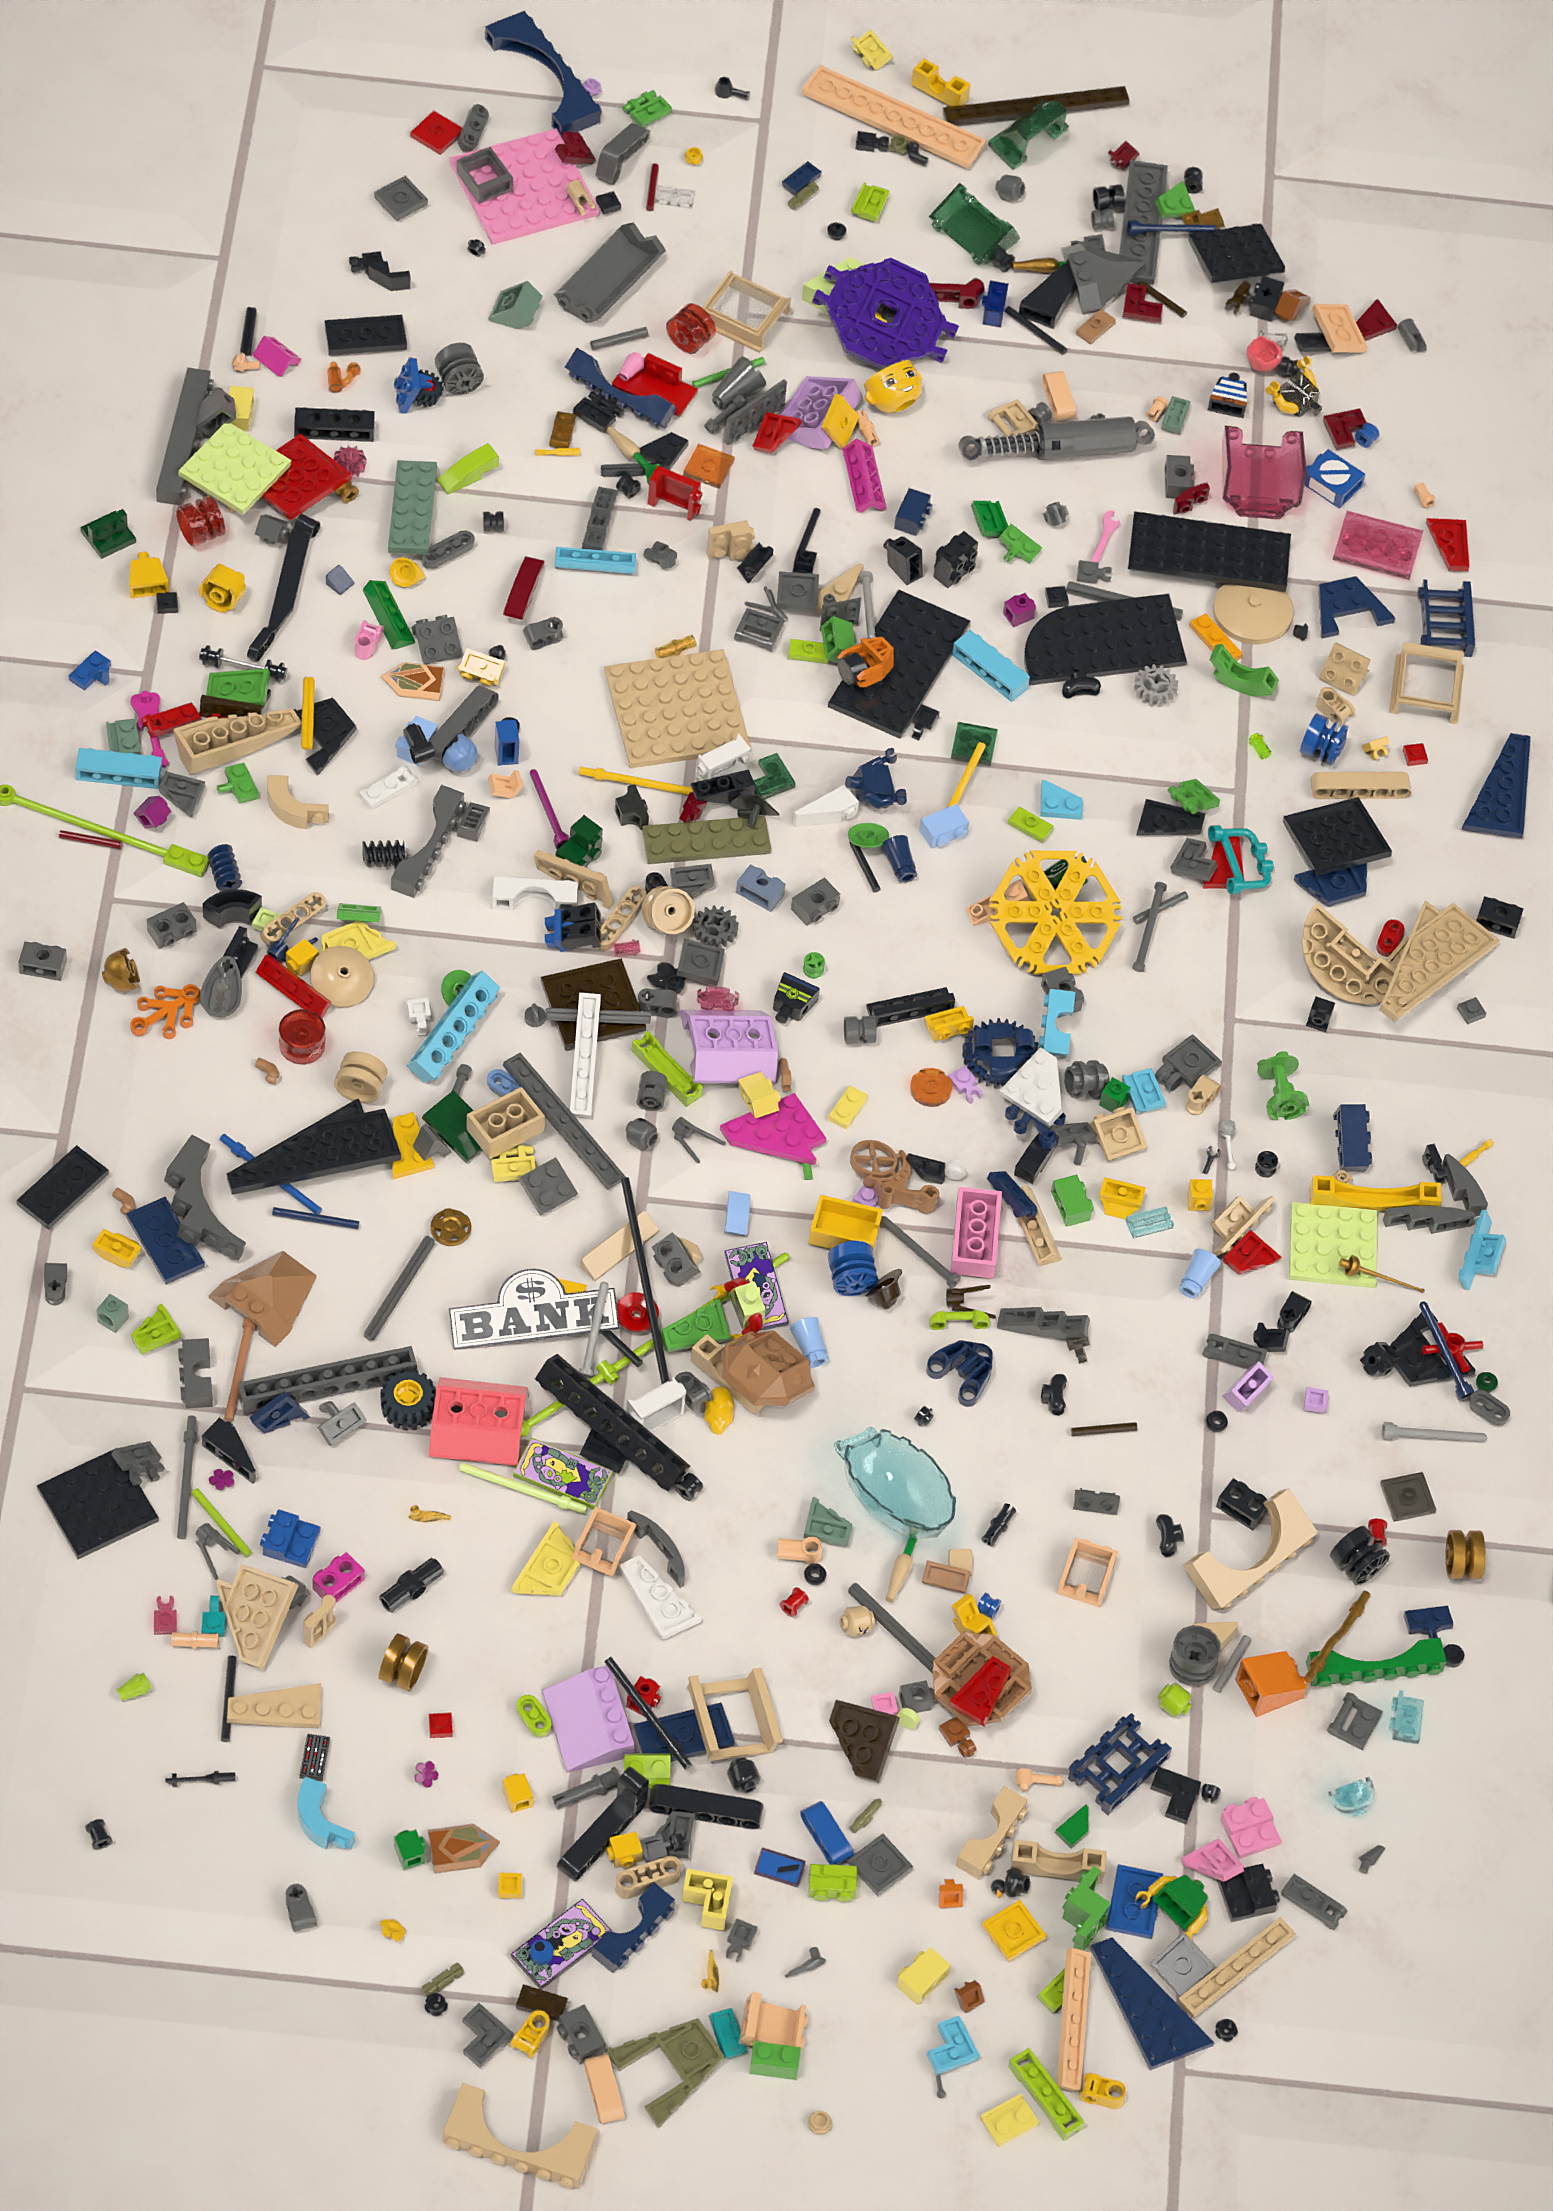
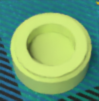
[896,1708,920,1729]

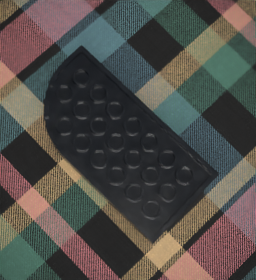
[1024,593,1187,686]

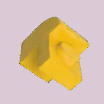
[951,1593,998,1637]

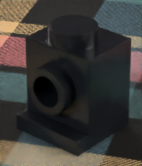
[1306,996,1335,1033]

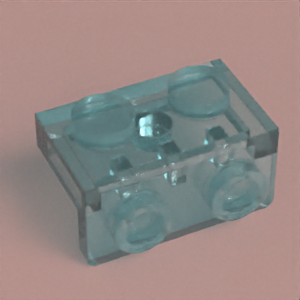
[1388,1690,1424,1744]

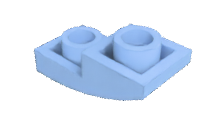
[724,1191,750,1236]

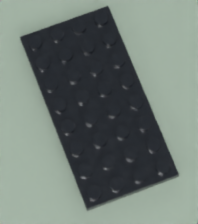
[1128,511,1291,592]
[828,589,971,739]

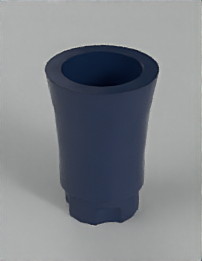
[881,835,917,883]

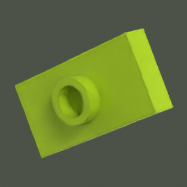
[788,639,829,664]
[1008,806,1054,843]

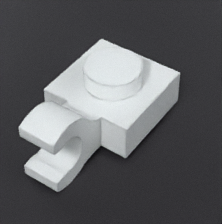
[407,998,431,1036]

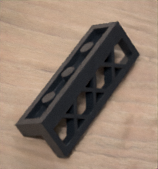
[866,987,955,1027]

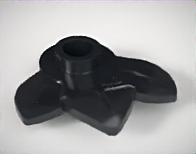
[647,962,688,994]

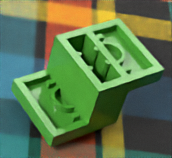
[1062,1865,1111,1951]

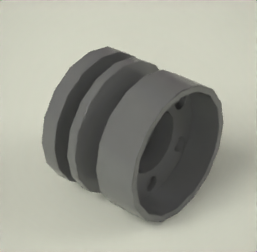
[435,342,484,395]
[1169,1625,1221,1686]

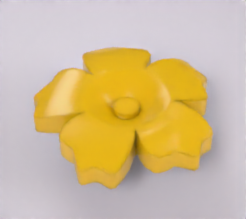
[379,1919,407,1942]

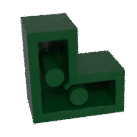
[555,815,603,868]

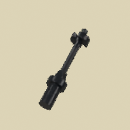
[165,1771,235,1787]

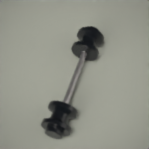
[199,645,287,683]

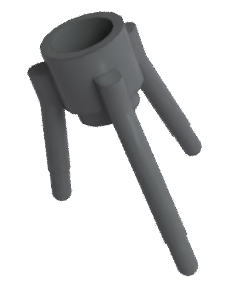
[672,1117,726,1163]
[195,1523,240,1580]

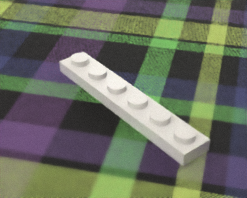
[570,993,601,1118]

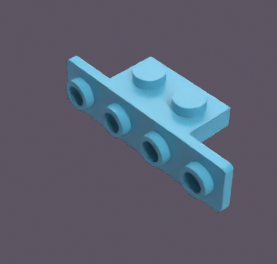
[1459,1210,1506,1290]

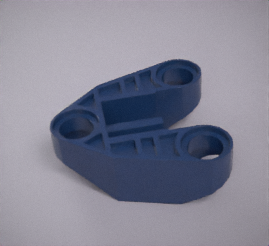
[926,1340,993,1407]

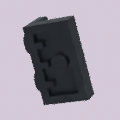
[222,926,258,978]

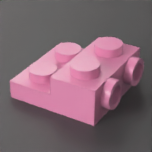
[1220,1796,1282,1859]

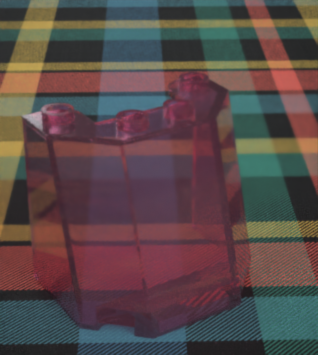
[1222,426,1307,519]

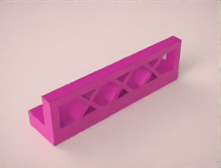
[842,438,887,513]

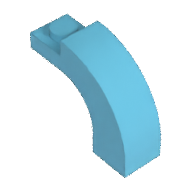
[298,1777,355,1850]

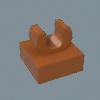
[954,1980,985,2013]

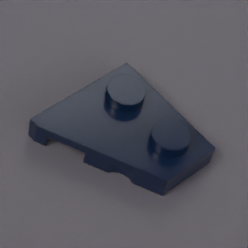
[249,1391,310,1434]

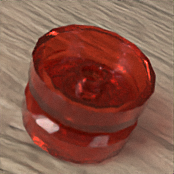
[666,303,716,354]
[278,1009,326,1065]

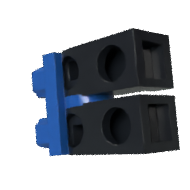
[545,902,601,952]

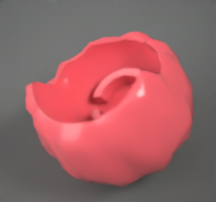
[1246,336,1283,372]

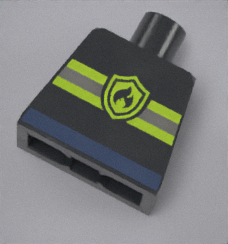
[773,972,820,1024]

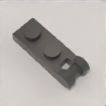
[1202,1334,1267,1368]
[1281,1873,1348,1930]

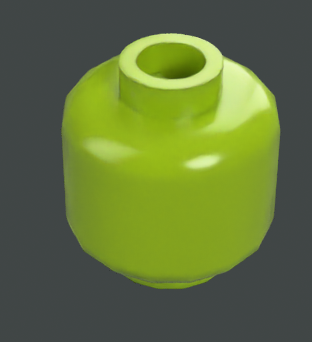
[1157,1683,1192,1717]

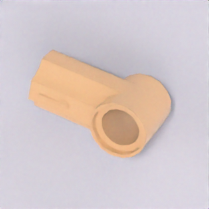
[777,1537,822,1565]

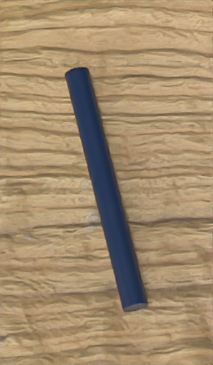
[272,1207,360,1229]

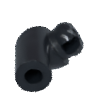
[907,141,929,166]

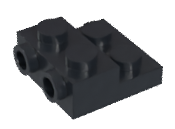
[1217,1863,1280,1922]

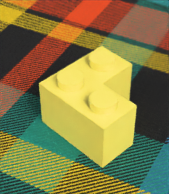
[682,1869,733,1931]

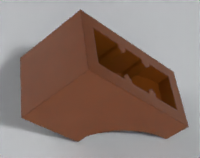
[1274,289,1311,322]

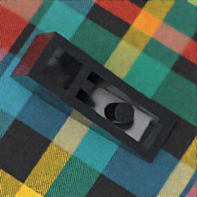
[202,1417,256,1484]

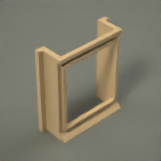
[1389,642,1464,724]
[686,1668,783,1761]

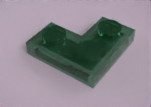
[754,753,796,799]

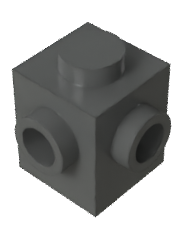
[255,514,289,544]

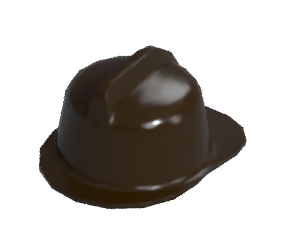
[865,1269,903,1310]

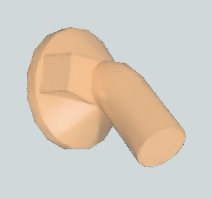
[231,353,261,372]

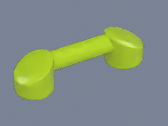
[929,1310,990,1330]

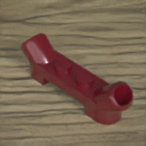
[929,278,985,309]

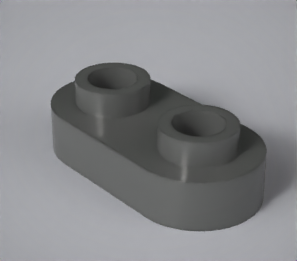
[1469,1390,1510,1426]

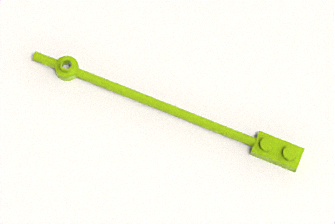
[0,784,210,878]

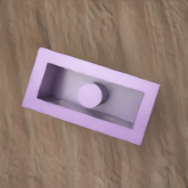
[1223,1362,1274,1412]

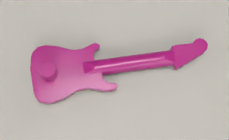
[130,691,168,768]

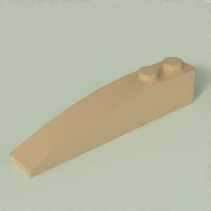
[173,709,302,774]

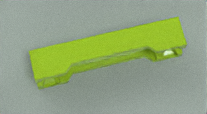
[631,1031,703,1107]
[1008,2048,1085,2141]

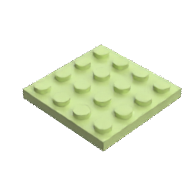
[178,423,291,515]
[1289,1202,1377,1288]

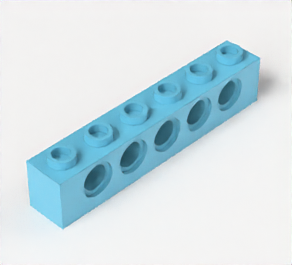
[406,970,500,1083]

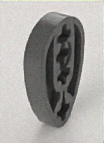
[200,956,242,1017]

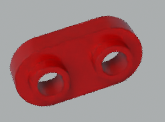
[1376,919,1405,957]

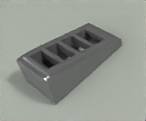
[457,802,490,842]

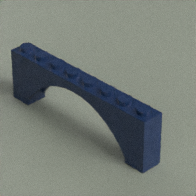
[485,10,602,136]

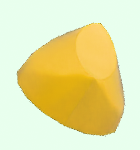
[389,557,425,587]

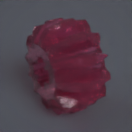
[334,444,367,477]

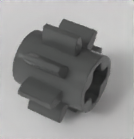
[1043,502,1069,526]

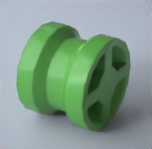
[803,952,825,979]

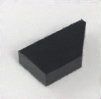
[906,1153,946,1184]

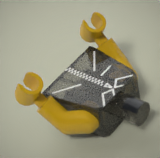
[1265,356,1322,417]

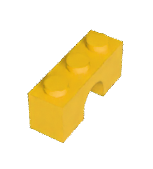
[911,58,971,106]

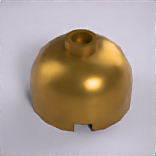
[102,948,140,992]

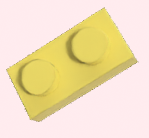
[828,1085,868,1130]

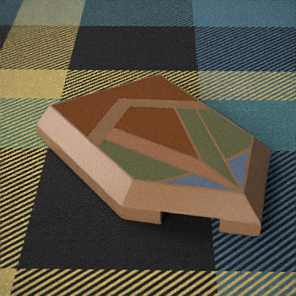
[428,1824,500,1873]

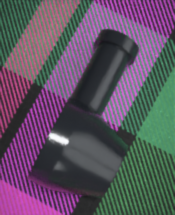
[715,77,750,101]

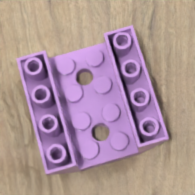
[680,1010,778,1084]

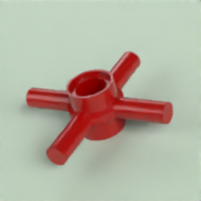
[1422,1322,1484,1372]

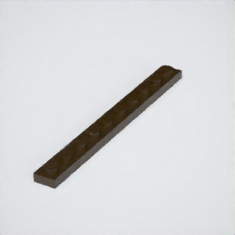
[942,86,1130,126]

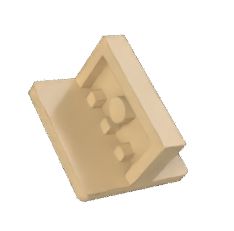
[1319,643,1371,695]

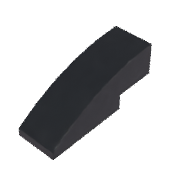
[1014,1133,1058,1184]

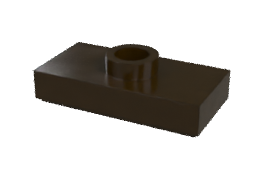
[516,1984,568,2021]

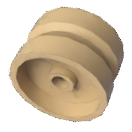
[642,886,695,934]
[334,1051,388,1104]

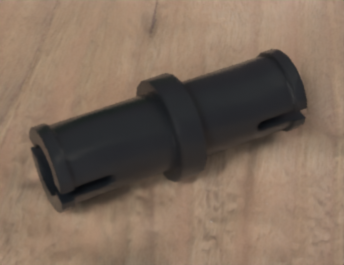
[981,1503,1016,1547]

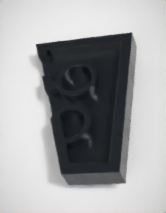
[1136,799,1206,835]

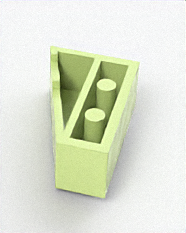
[802,257,866,313]

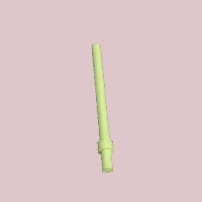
[459,1462,587,1514]

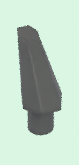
[1359,1845,1385,1874]

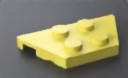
[321,921,396,971]
[511,1521,581,1596]

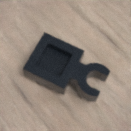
[855,131,889,152]
[349,251,383,273]
[1422,1143,1447,1183]

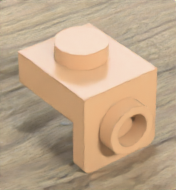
[488,770,523,798]

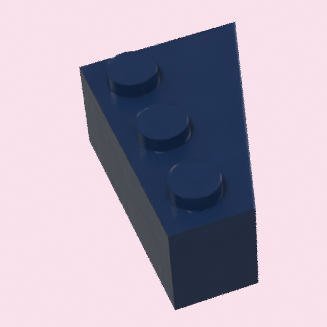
[1333,1104,1372,1172]

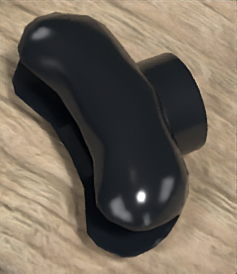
[1062,671,1101,698]
[1041,1374,1067,1416]
[1156,1514,1184,1557]

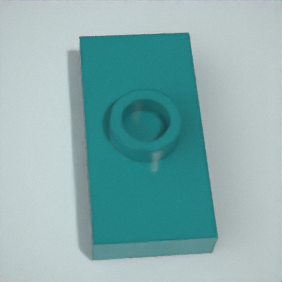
[708,2008,747,2060]

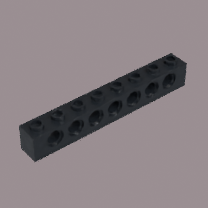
[535,1354,691,1491]

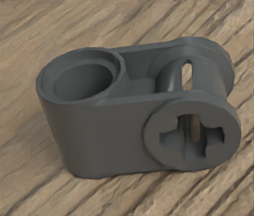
[523,617,563,650]
[638,988,677,1018]
[44,1263,67,1306]
[675,1372,713,1410]
[286,1884,317,1932]

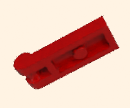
[141,702,201,738]

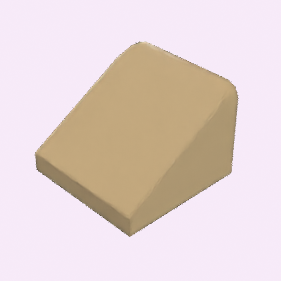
[948,1549,972,1576]

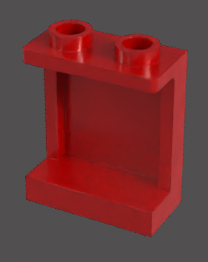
[648,466,703,521]

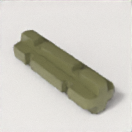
[788,182,819,210]
[422,1963,464,1997]

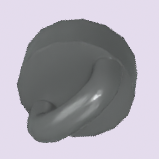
[524,1003,545,1027]

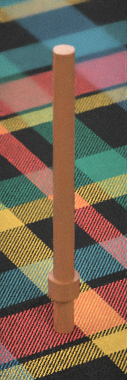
[224,1317,256,1422]

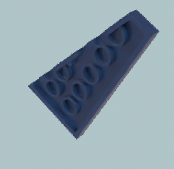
[1461,733,1531,838]
[1090,1937,1215,2070]

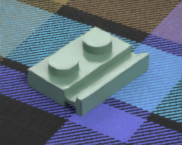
[106,718,141,755]

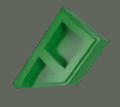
[1055,1804,1088,1848]

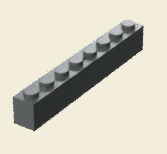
[156,367,214,506]

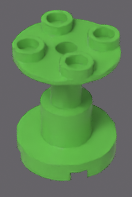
[1257,1051,1309,1120]

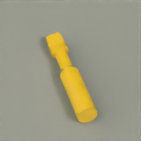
[535,448,580,456]
[1459,1138,1494,1167]

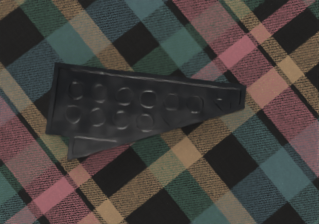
[226,1099,401,1195]

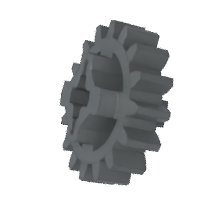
[693,905,739,947]

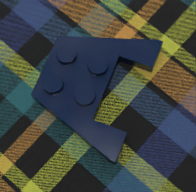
[1318,576,1395,639]

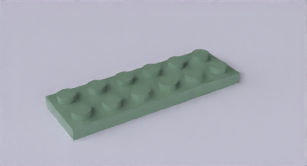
[388,460,437,555]

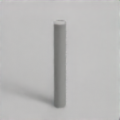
[1213,1635,1251,1693]

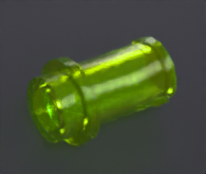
[1249,733,1272,760]

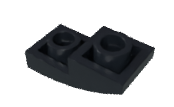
[792,549,817,574]

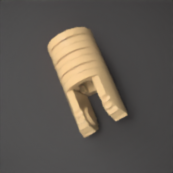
[566,180,596,215]

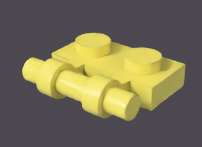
[491,1144,536,1182]

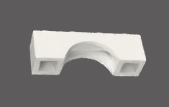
[492,876,578,910]

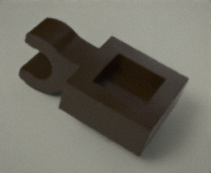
[1225,280,1251,314]

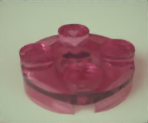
[697,987,739,1012]

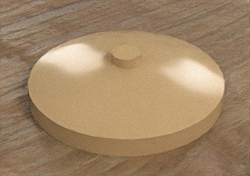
[1213,583,1293,645]

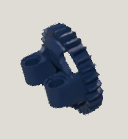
[962,1018,1039,1088]

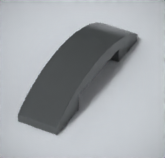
[627,1510,685,1588]

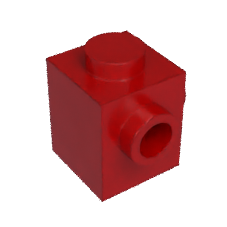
[626,1676,662,1717]

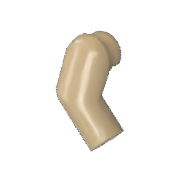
[681,1237,702,1265]

